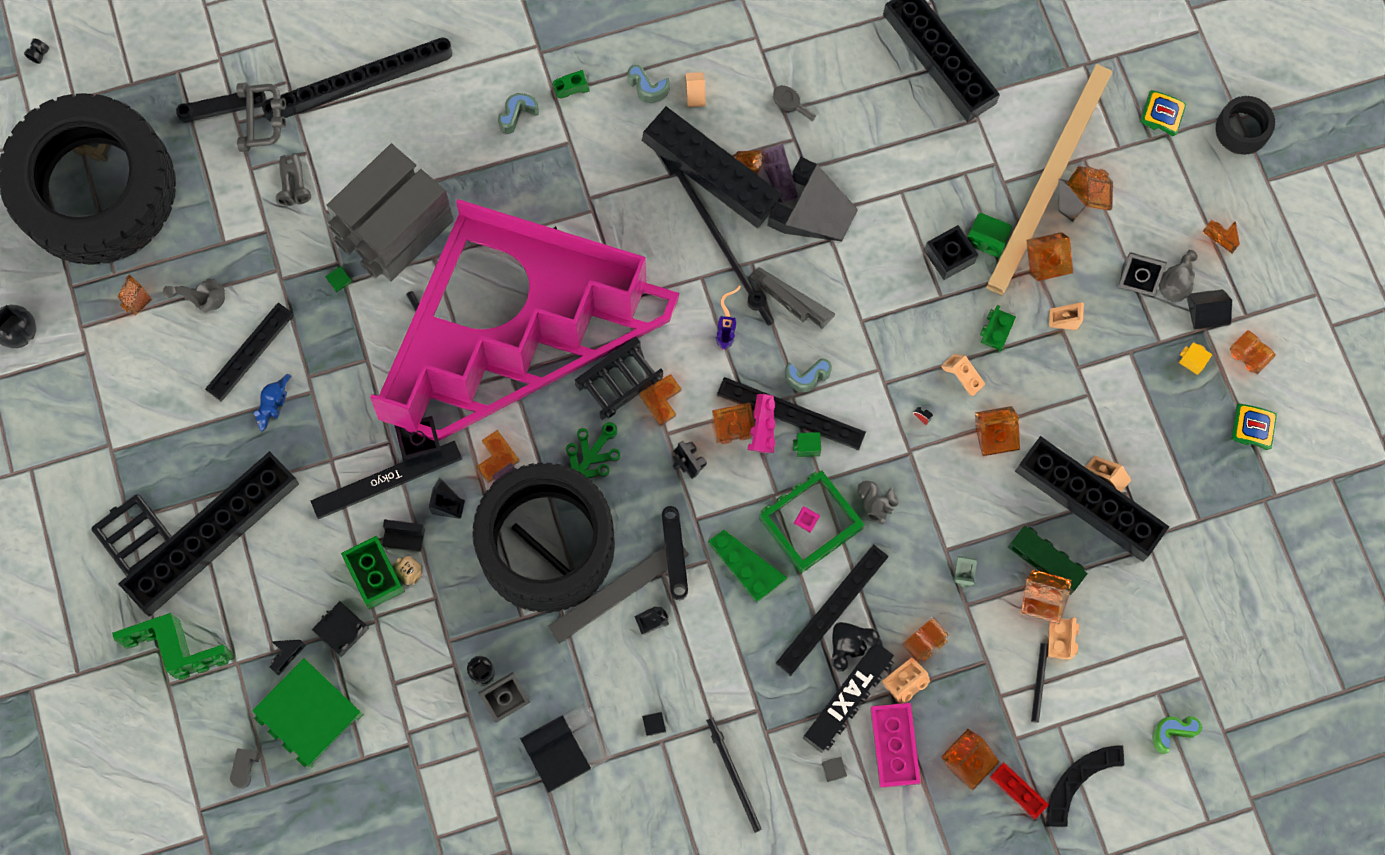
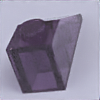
[759,144,798,203]

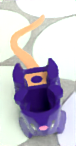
[716,285,740,350]

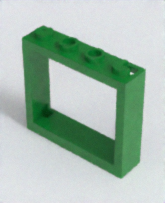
[759,470,865,574]

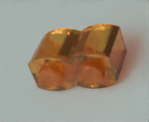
[1229,330,1276,374]
[902,618,949,662]

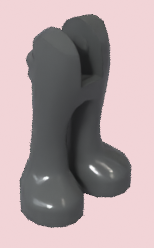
[276,154,311,206]

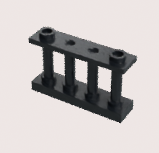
[575,337,663,420]

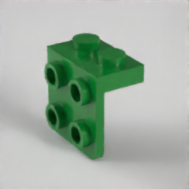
[967,213,1012,258]

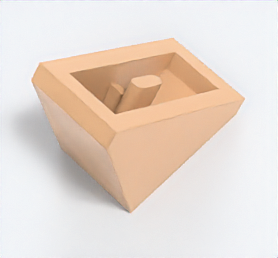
[685,72,706,107]
[1049,302,1084,330]

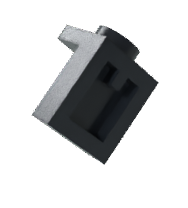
[634,607,669,635]

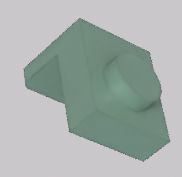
[953,556,977,588]

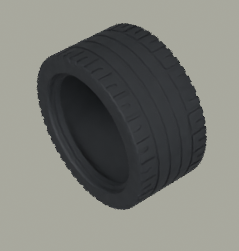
[472,462,615,613]

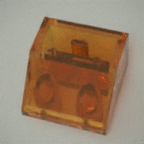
[1021,570,1071,624]

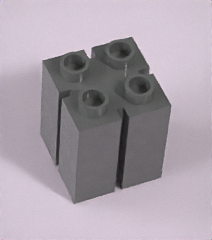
[326,143,454,282]

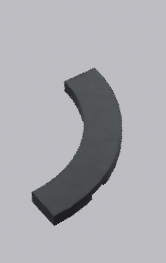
[1046,745,1124,827]

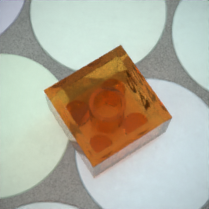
[1026,232,1073,281]

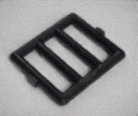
[91,494,172,576]

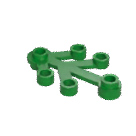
[566,422,620,478]

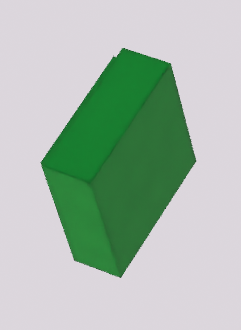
[325,266,352,293]

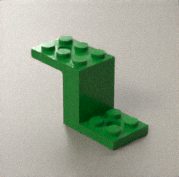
[112,613,234,680]

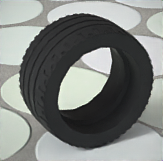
[1215,96,1275,155]

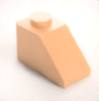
[1086,456,1131,492]

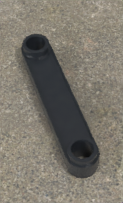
[176,92,266,123]
[662,506,688,601]

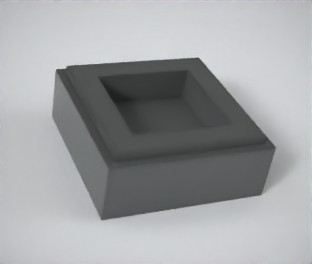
[822,757,847,782]

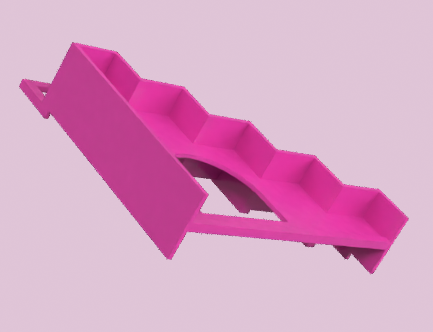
[370,199,680,441]

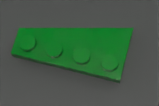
[708,530,787,603]

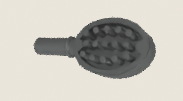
[773,85,816,121]

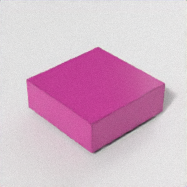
[793,506,820,533]

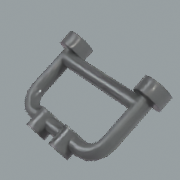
[236,82,286,152]

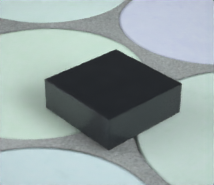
[642,712,666,737]

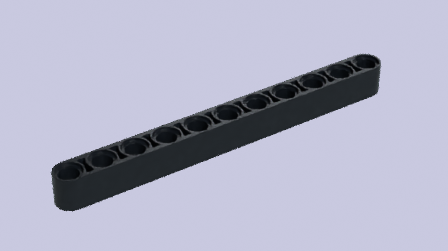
[262,37,453,122]

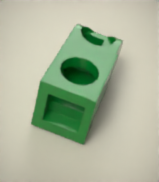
[552,70,590,98]

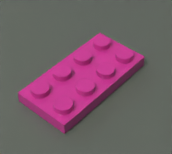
[870,703,921,788]

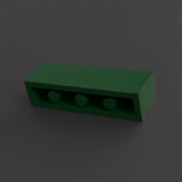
[1008,525,1088,595]

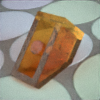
[118,275,152,316]

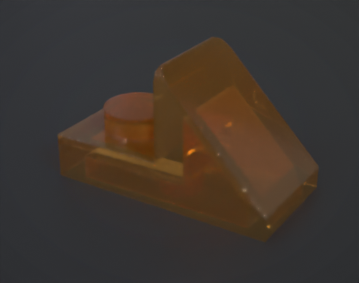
[735,150,766,174]
[1203,220,1240,254]

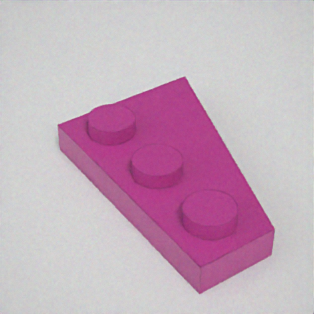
[747,394,775,453]

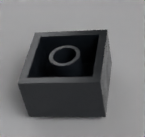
[924,225,978,280]

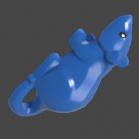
[254,374,291,432]

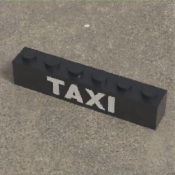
[803,643,894,753]

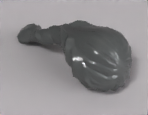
[1159,250,1198,302]
[163,278,225,313]

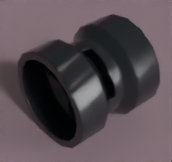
[24,38,49,64]

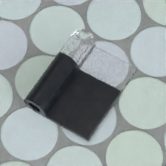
[520,703,613,793]

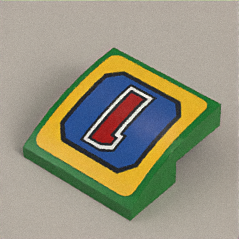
[1140,90,1187,136]
[1231,403,1277,450]

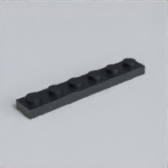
[205,302,294,402]

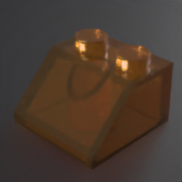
[1066,166,1113,211]
[711,403,754,444]
[975,406,1020,456]
[941,729,999,791]

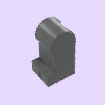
[230,748,260,789]

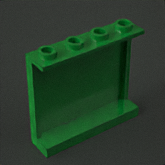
[252,658,363,768]

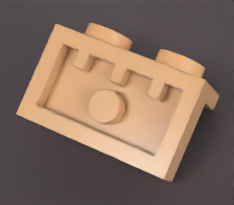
[1047,617,1079,660]
[882,657,930,704]

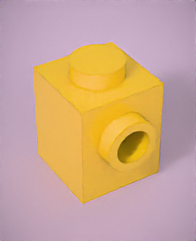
[1179,342,1213,375]

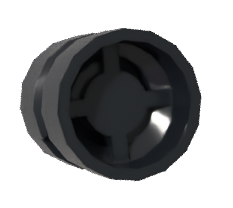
[467,656,495,686]

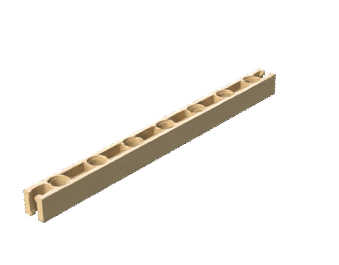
[986,64,1113,296]

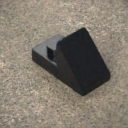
[269,639,306,676]

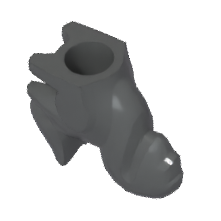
[857,481,899,525]

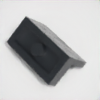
[382,519,425,552]

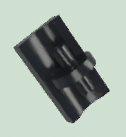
[673,441,707,479]

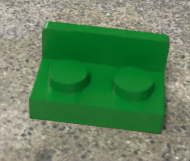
[980,305,1016,351]

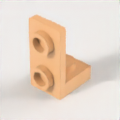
[941,354,985,396]

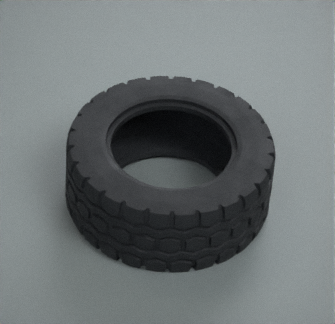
[0,93,176,265]

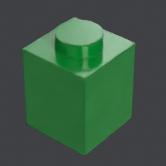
[793,432,821,457]

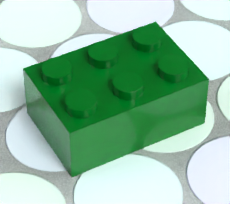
[341,535,405,610]

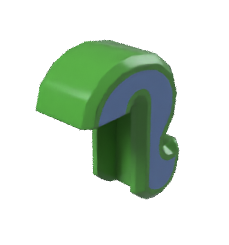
[1152,716,1202,754]

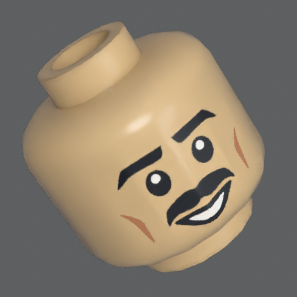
[393,556,423,585]

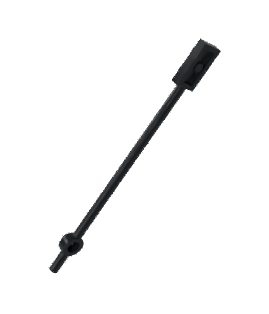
[655,152,774,326]

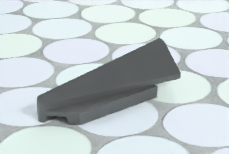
[749,267,835,329]

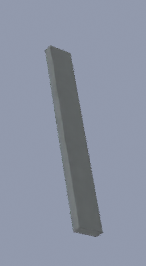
[548,546,689,644]

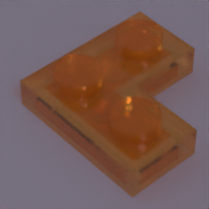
[639,374,681,426]
[477,430,520,483]

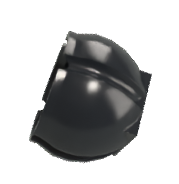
[0,304,36,348]

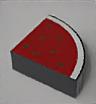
[912,407,933,425]

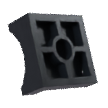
[312,601,369,657]

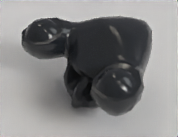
[831,622,880,672]

